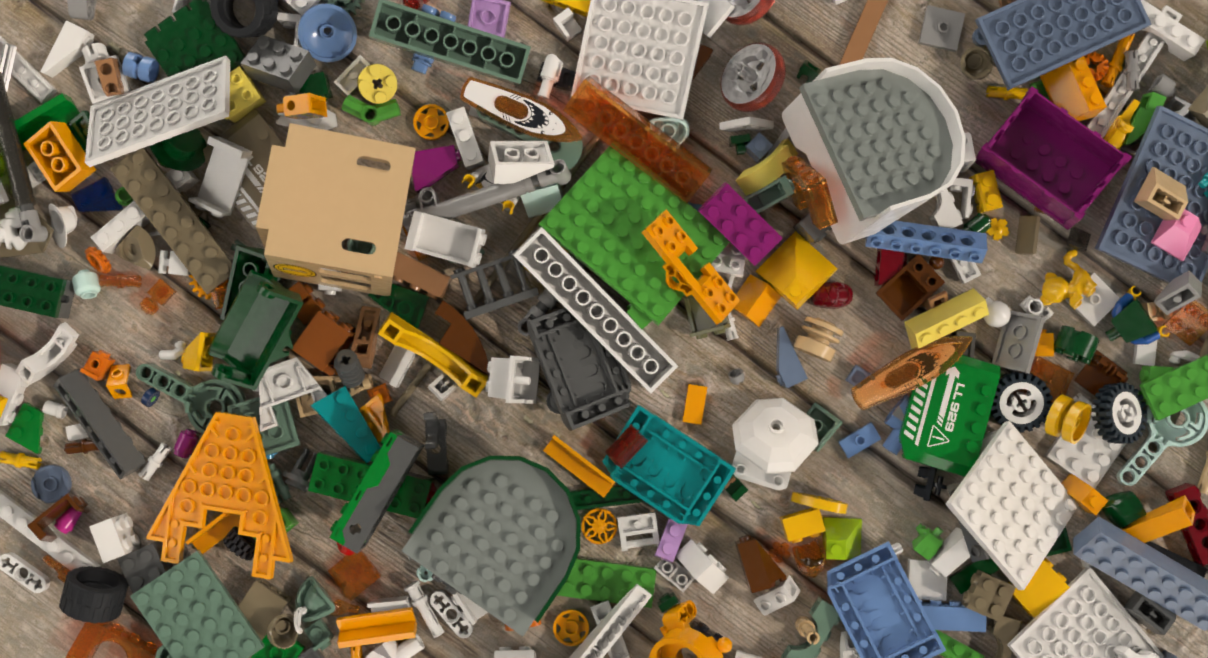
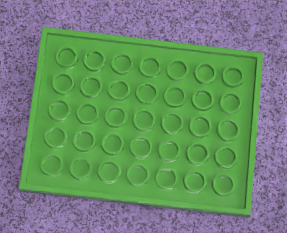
[538,142,730,326]

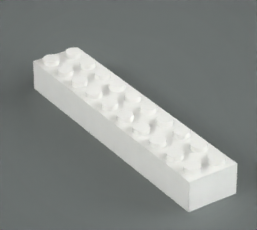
[512,227,678,394]

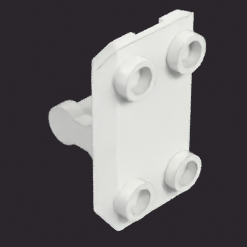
[732,451,791,490]

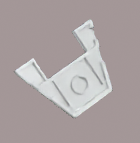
[259,357,328,432]

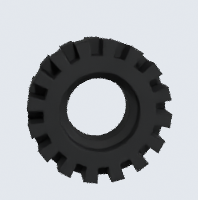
[223,526,256,561]

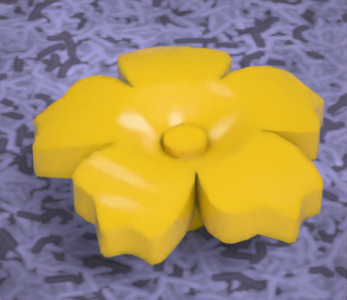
[986,218,1010,241]

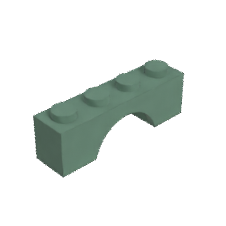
[780,596,841,658]

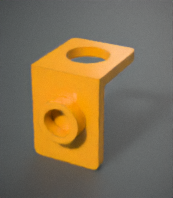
[106,364,133,399]

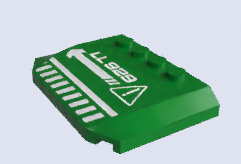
[898,353,1000,477]

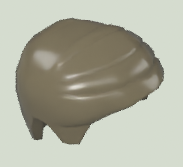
[960,47,993,80]
[267,614,298,649]

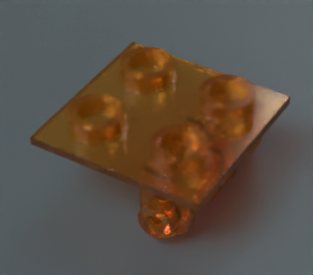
[1163,300,1208,346]

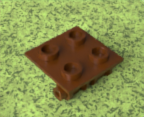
[1074,350,1128,396]

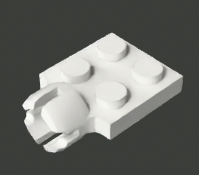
[79,43,131,105]

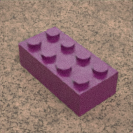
[698,181,783,266]

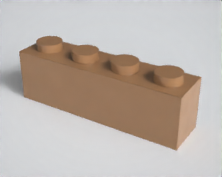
[393,252,452,300]

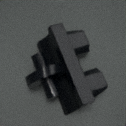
[913,467,947,501]

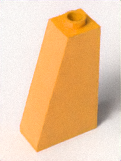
[1120,495,1195,543]

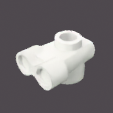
[1020,295,1054,323]

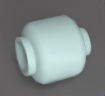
[72,269,101,299]

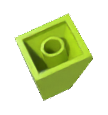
[822,517,862,560]

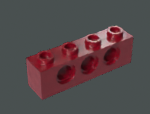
[1165,483,1208,566]

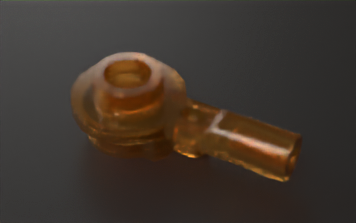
[42,555,70,583]

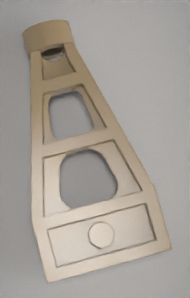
[296,373,374,418]

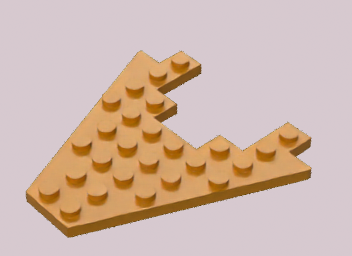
[146,412,293,579]

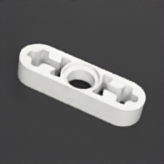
[0,552,50,593]
[430,590,473,638]

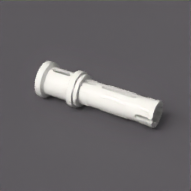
[404,580,445,638]

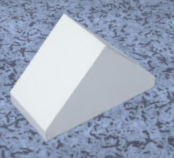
[427,373,458,401]

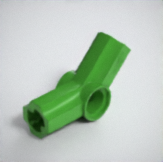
[342,95,401,126]

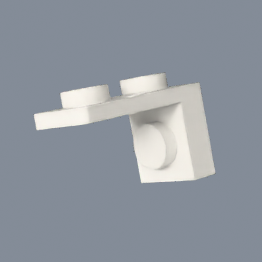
[277,12,303,48]
[948,178,975,220]
[754,575,801,616]

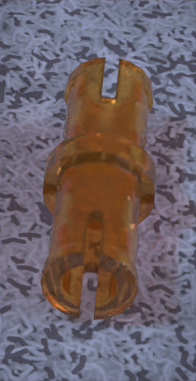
[99,273,142,288]

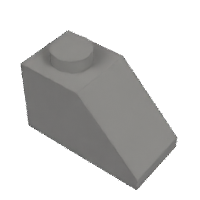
[1154,271,1202,315]

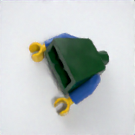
[1105,286,1170,345]

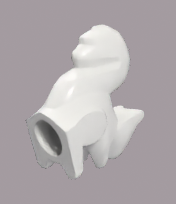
[0,207,28,251]

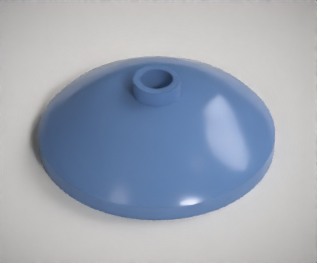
[298,3,357,62]

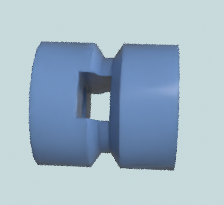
[122,52,160,83]

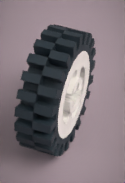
[991,371,1053,433]
[1092,383,1147,444]

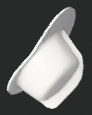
[48,203,78,248]

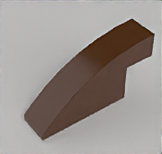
[435,300,489,374]

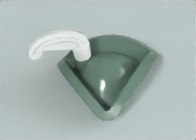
[294,576,335,634]

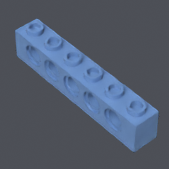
[865,221,988,263]

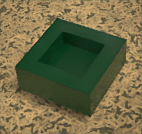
[657,592,679,613]

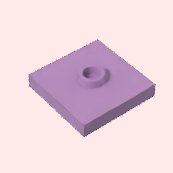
[467,0,511,38]

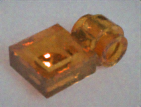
[139,278,177,316]

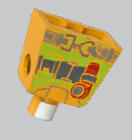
[276,93,327,119]

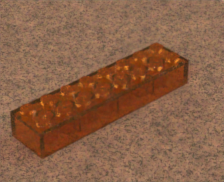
[563,76,712,204]

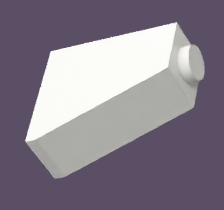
[927,527,970,577]

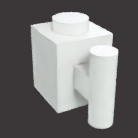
[158,250,191,276]

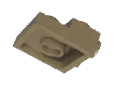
[962,570,1016,622]

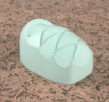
[647,116,690,145]

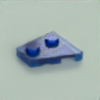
[71,177,123,212]

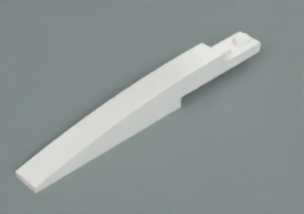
[569,584,652,658]

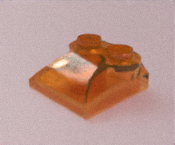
[328,550,382,601]

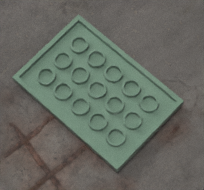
[130,550,265,658]

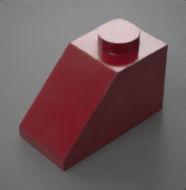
[874,248,907,286]

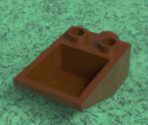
[875,254,945,321]

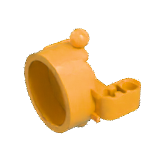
[649,600,732,658]

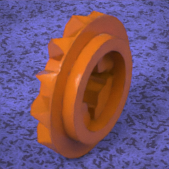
[1084,51,1109,81]
[85,247,112,274]

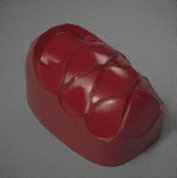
[810,282,853,309]

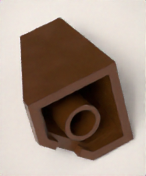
[735,535,787,593]

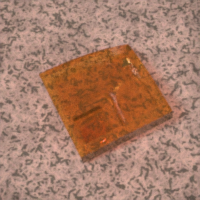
[1021,357,1075,404]

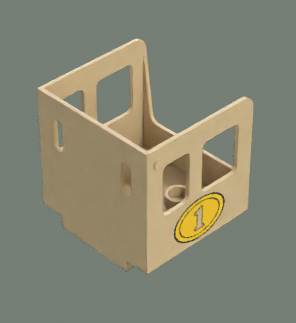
[256,123,416,296]

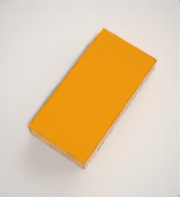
[682,384,707,425]

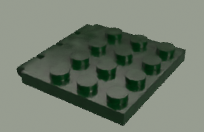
[144,0,245,77]

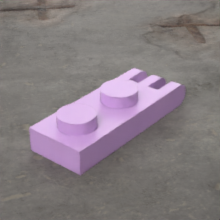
[654,518,688,563]

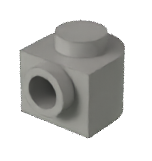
[1147,74,1177,97]

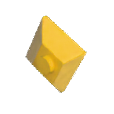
[181,332,216,372]

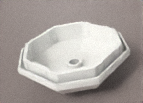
[732,398,819,473]

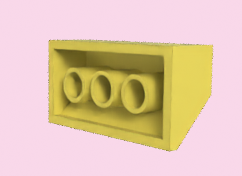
[904,288,989,352]

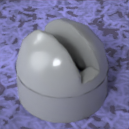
[728,368,745,385]

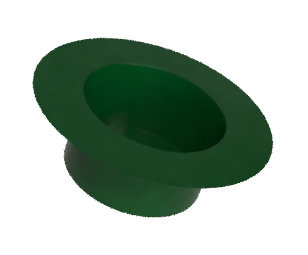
[150,128,207,171]

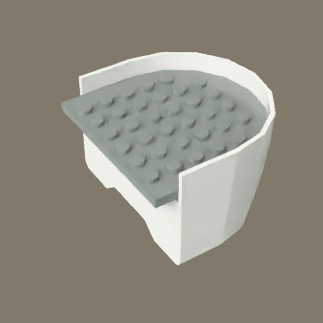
[782,58,966,245]

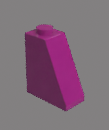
[412,145,462,193]

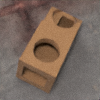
[95,58,124,97]

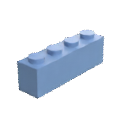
[919,599,986,632]

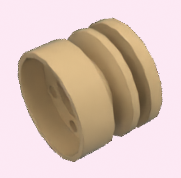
[793,316,844,363]

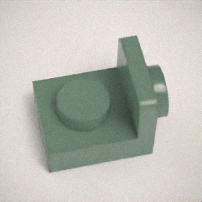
[304,618,334,652]

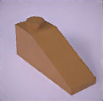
[351,306,381,369]

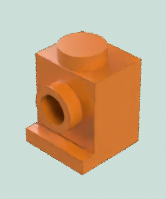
[80,350,116,381]

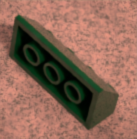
[220,245,277,320]

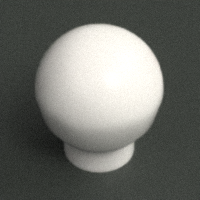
[984,297,1011,327]

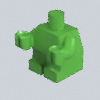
[912,523,944,561]

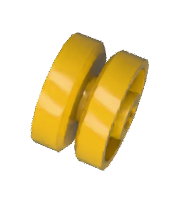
[1045,394,1092,444]

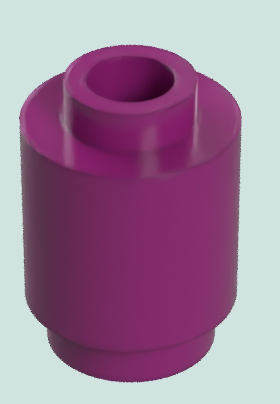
[174,429,200,459]

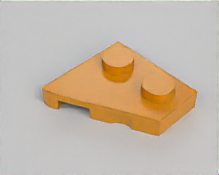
[359,393,390,443]

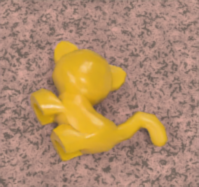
[1040,249,1097,310]

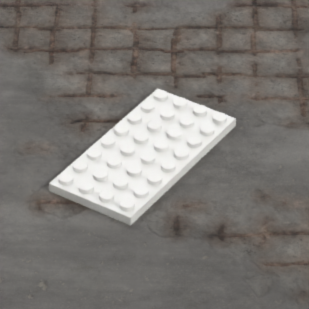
[85,56,230,167]

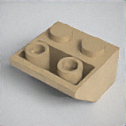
[1134,167,1188,220]

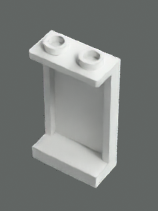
[404,211,487,268]

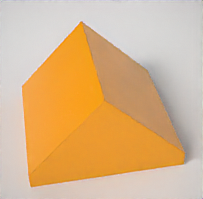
[733,274,781,327]

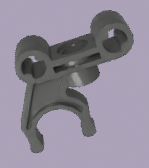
[423,412,449,475]

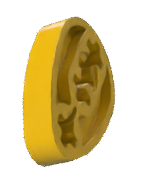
[791,491,848,514]

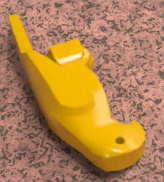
[1103,99,1140,150]

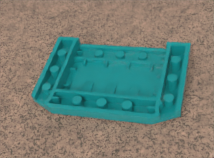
[602,405,737,526]

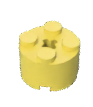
[357,64,397,104]

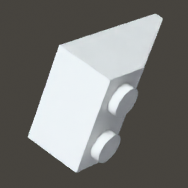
[488,141,554,184]

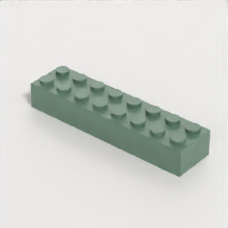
[369,0,531,86]

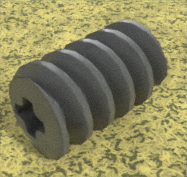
[334,349,365,388]

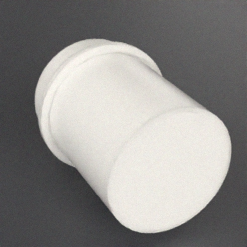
[42,400,68,419]

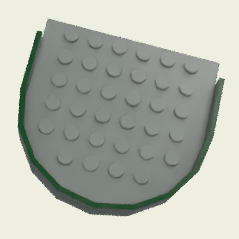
[402,456,581,637]

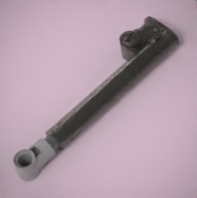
[0,72,48,242]

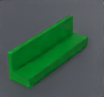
[10,93,80,153]

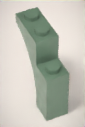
[743,175,795,214]

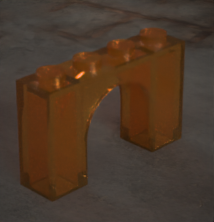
[781,156,838,230]
[65,622,158,658]

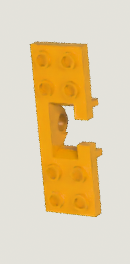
[641,209,740,325]

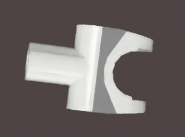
[365,634,425,658]

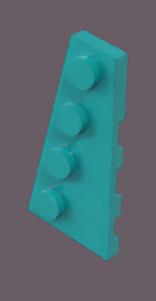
[310,386,381,463]

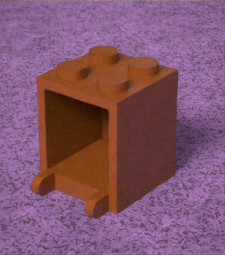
[292,310,356,376]

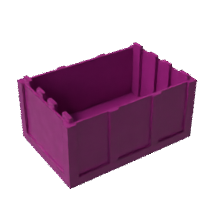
[975,86,1132,230]

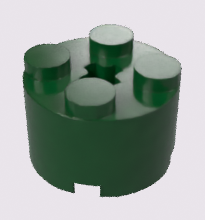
[1054,325,1100,365]

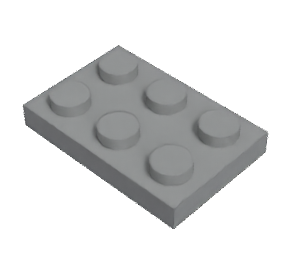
[992,311,1045,374]

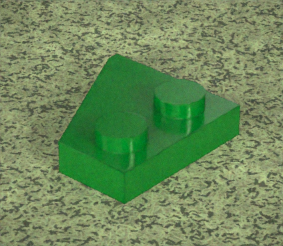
[5,402,44,454]

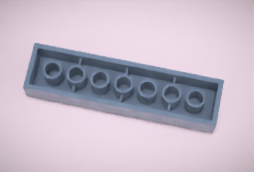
[1073,516,1208,631]

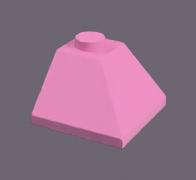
[1150,209,1202,261]

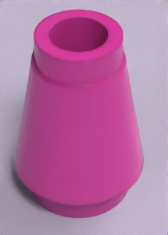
[54,506,82,534]

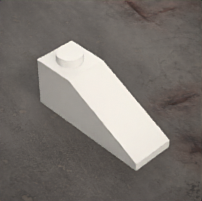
[40,20,95,78]

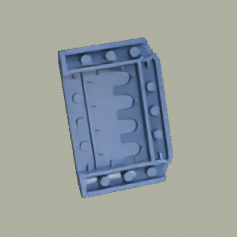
[827,541,946,658]

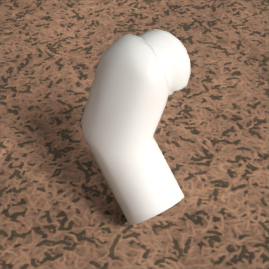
[159,341,187,360]
[1169,350,1200,364]

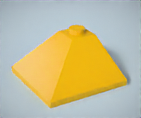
[755,231,838,310]

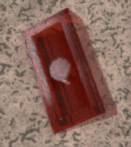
[605,424,648,468]

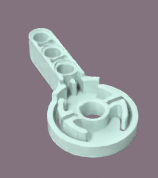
[1116,401,1208,486]

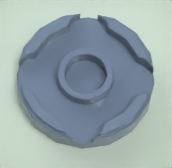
[31,465,72,503]

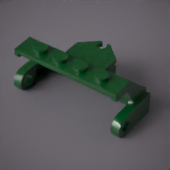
[207,270,304,390]

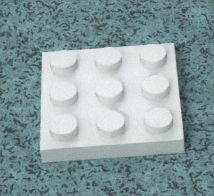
[1044,417,1126,489]

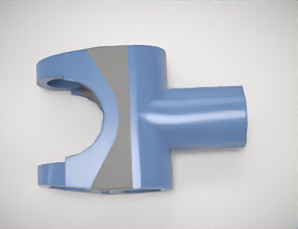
[882,394,909,455]

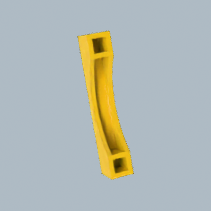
[378,312,488,398]

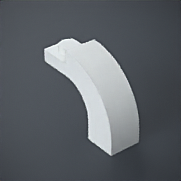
[15,322,79,385]

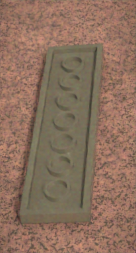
[110,147,233,294]

